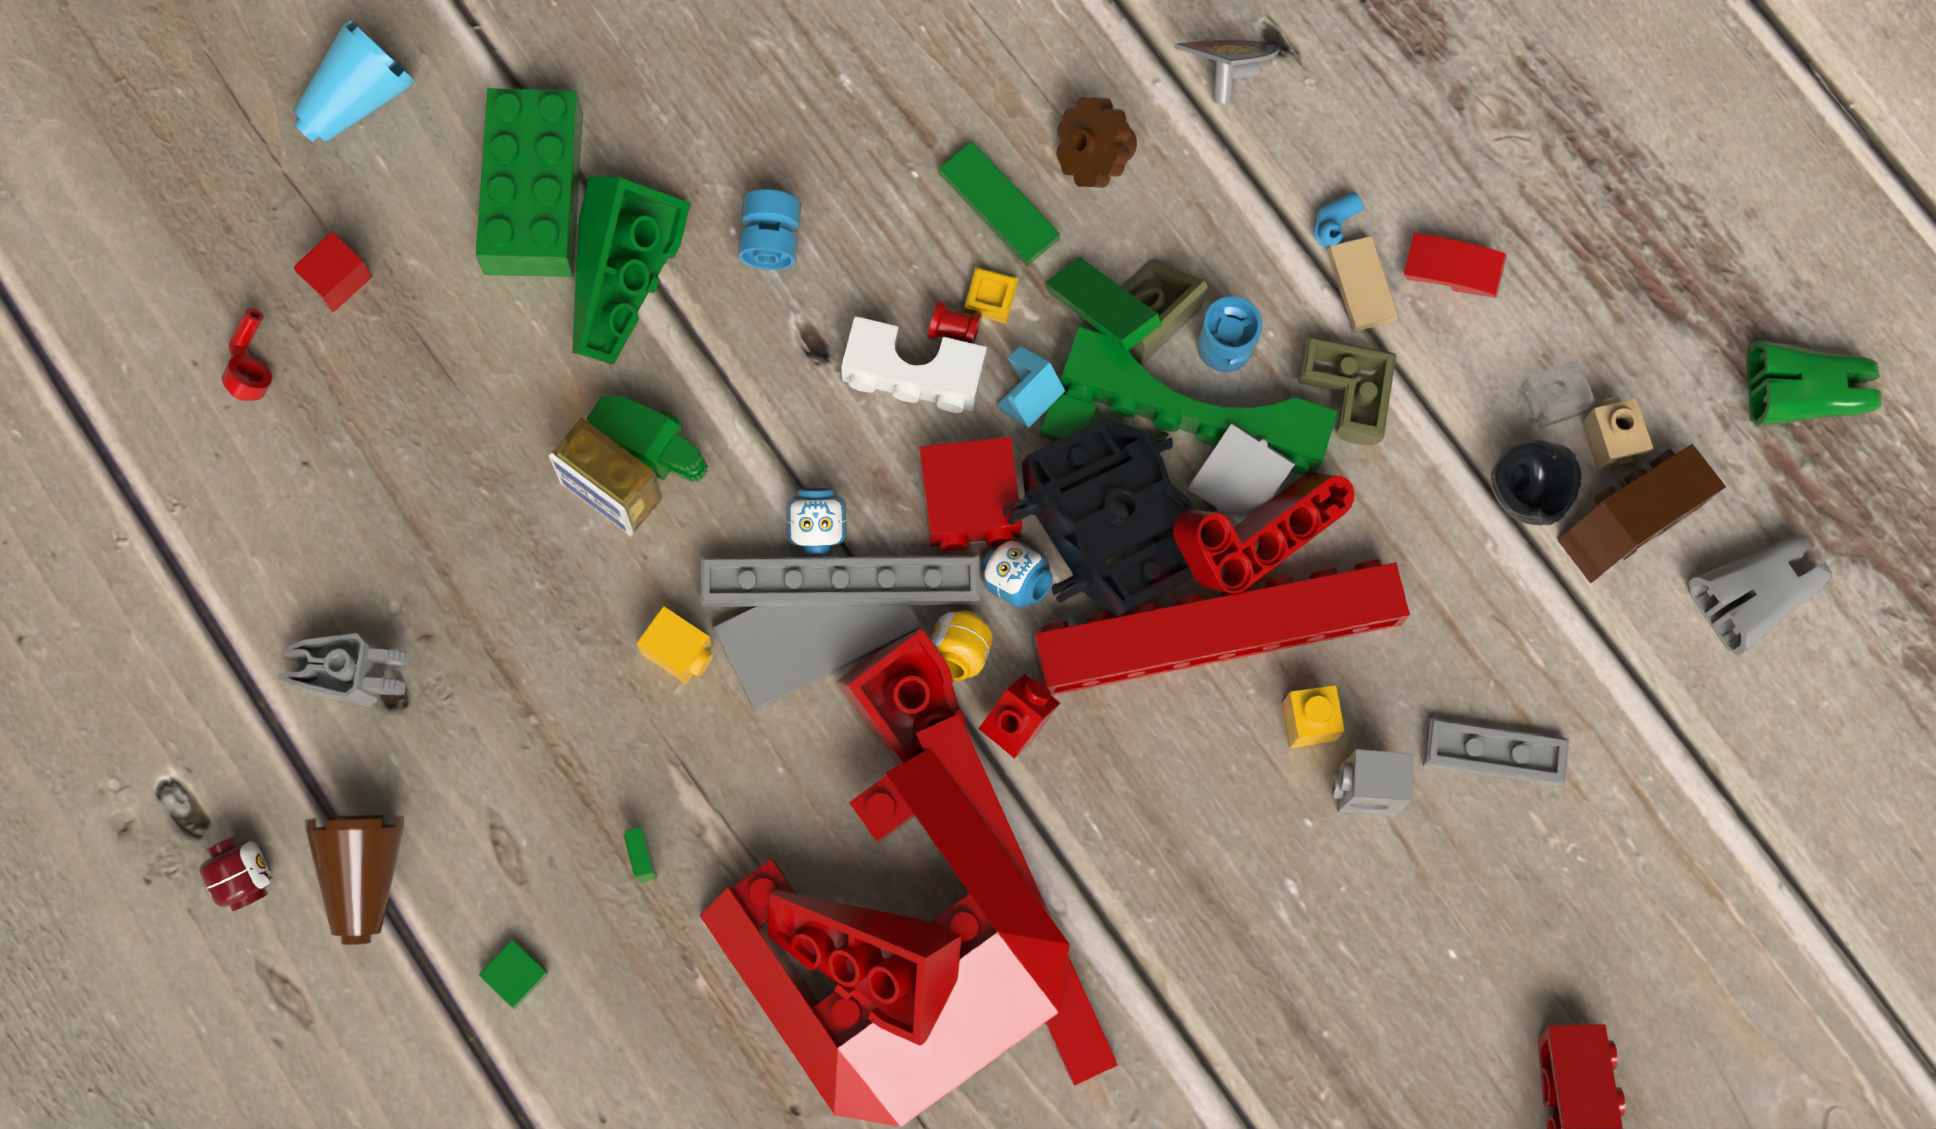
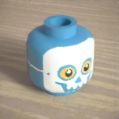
[786,488,847,555]
[982,540,1053,608]

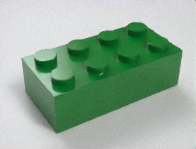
[476,88,583,277]

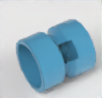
[738,189,801,270]
[1196,296,1262,373]

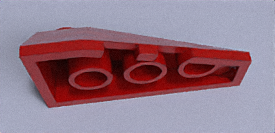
[836,628,967,765]
[768,890,961,1046]

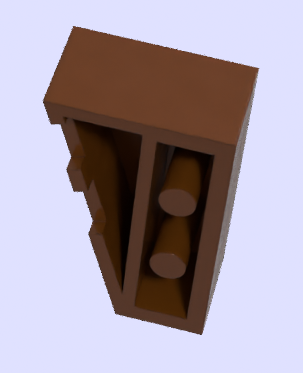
[1558,443,1726,584]

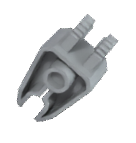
[278,633,411,708]

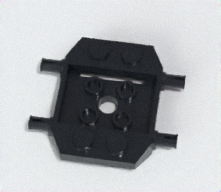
[1003,418,1220,616]

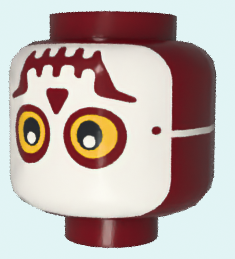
[199,836,273,911]

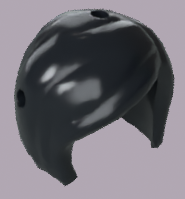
[1491,440,1582,526]

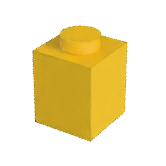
[636,606,714,684]
[1282,685,1345,748]

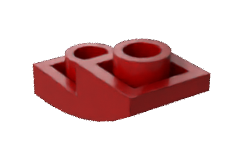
[1404,233,1507,298]

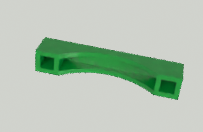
[1061,326,1338,474]

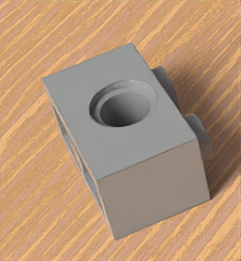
[1331,749,1413,817]

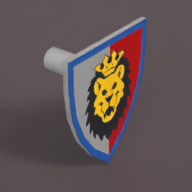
[1175,41,1280,104]

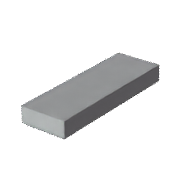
[1423,718,1569,787]

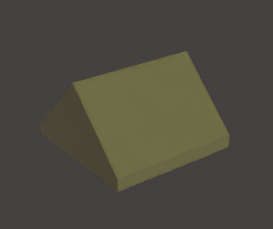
[1101,261,1208,366]

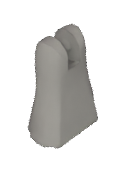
[1689,535,1833,655]

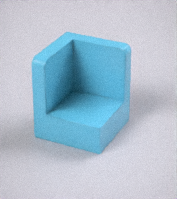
[998,346,1065,428]

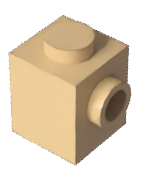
[1582,397,1654,472]

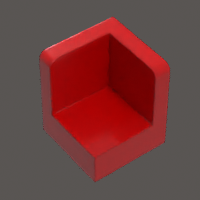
[294,232,372,312]

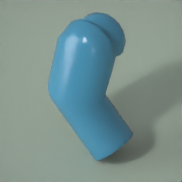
[1313,191,1363,247]

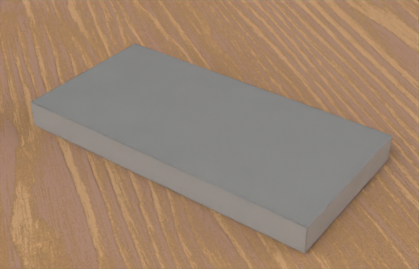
[713,547,920,712]

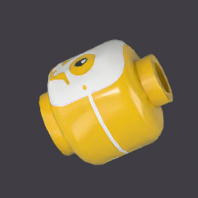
[930,610,993,681]

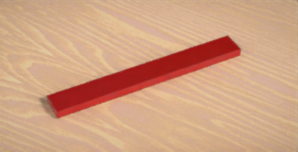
[915,714,1118,1086]

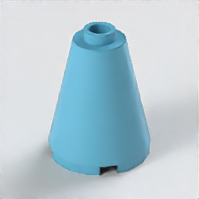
[293,18,416,142]

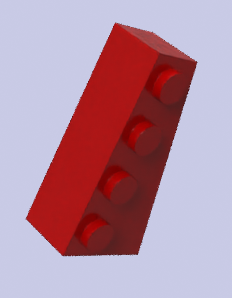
[1538,1024,1625,1129]

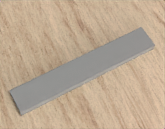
[701,556,980,607]

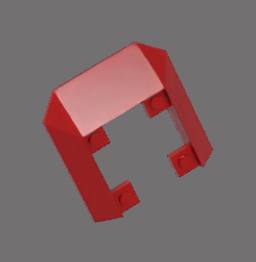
[700,748,1070,1127]

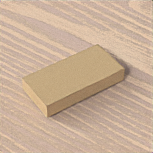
[1327,236,1398,332]

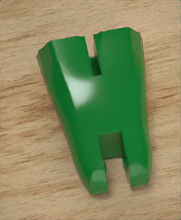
[1746,340,1881,426]

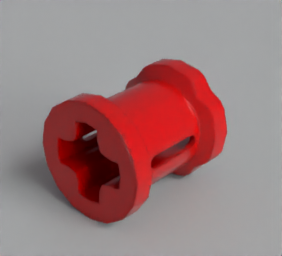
[927,300,983,344]

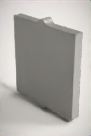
[1187,422,1295,522]

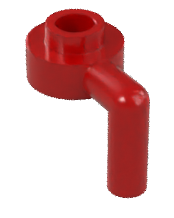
[221,308,272,401]

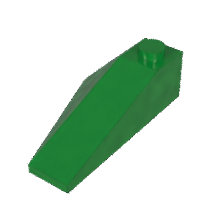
[572,176,691,364]

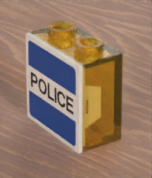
[549,417,663,536]

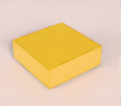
[964,267,1019,324]

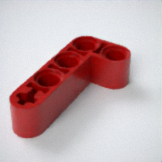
[1173,473,1355,593]

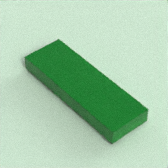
[939,142,1060,267]
[1045,257,1162,351]

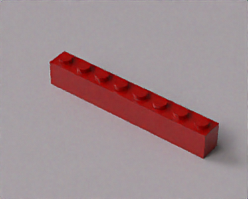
[1033,559,1410,695]

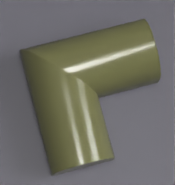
[1298,336,1396,445]

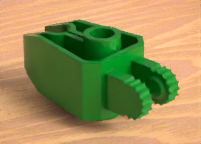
[586,396,708,483]

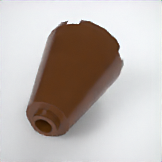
[305,815,404,945]

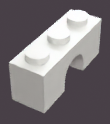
[841,316,987,413]

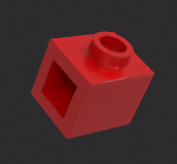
[978,674,1061,759]

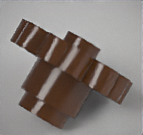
[1056,97,1137,188]

